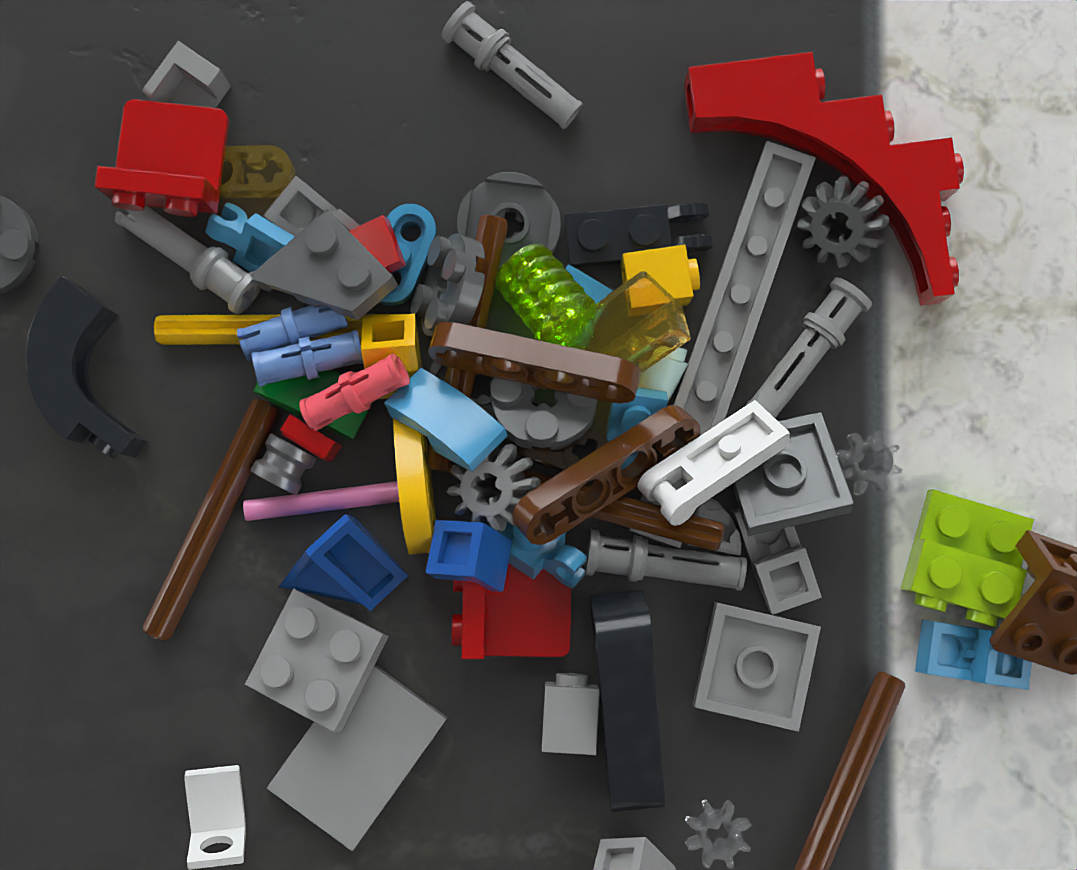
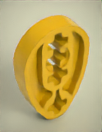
[393,418,436,555]

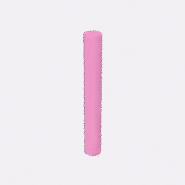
[243,481,399,521]

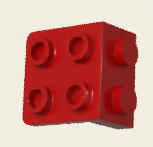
[95,99,229,217]
[452,563,571,659]

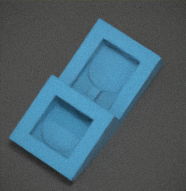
[384,368,508,472]
[915,619,1032,690]

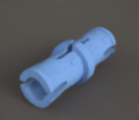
[237,305,349,362]
[252,330,363,387]

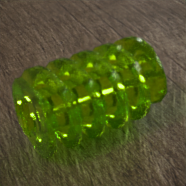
[495,244,597,349]

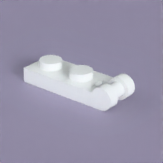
[638,400,790,526]

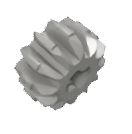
[447,444,540,532]

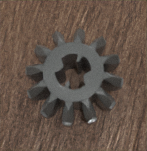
[797,177,889,268]

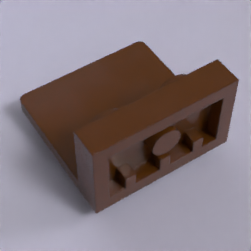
[989,530,1077,675]

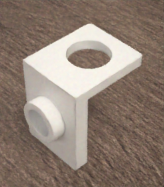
[184,765,247,870]

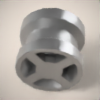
[250,433,317,495]

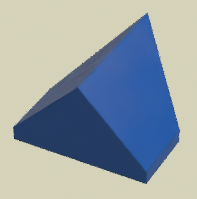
[278,514,408,611]

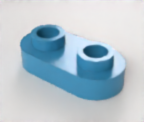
[379,204,437,306]

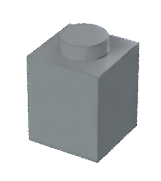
[541,673,599,755]

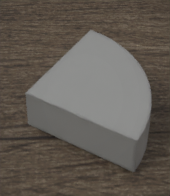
[687,498,741,556]

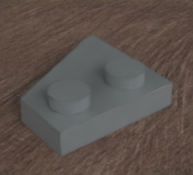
[250,209,398,320]

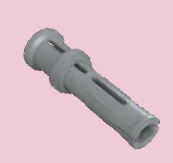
[441,1,584,130]
[115,206,261,315]
[746,277,872,418]
[584,528,747,591]

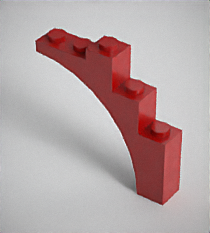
[684,52,964,306]

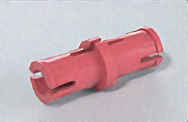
[299,353,410,431]

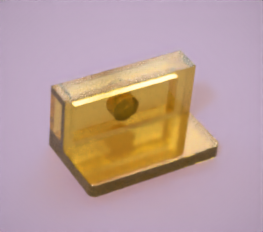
[564,271,691,373]

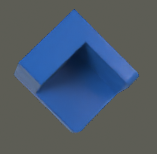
[425,520,512,592]

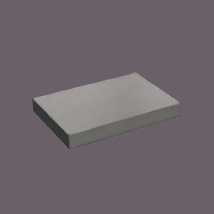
[267,665,447,851]

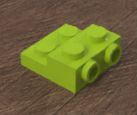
[900,489,1034,628]

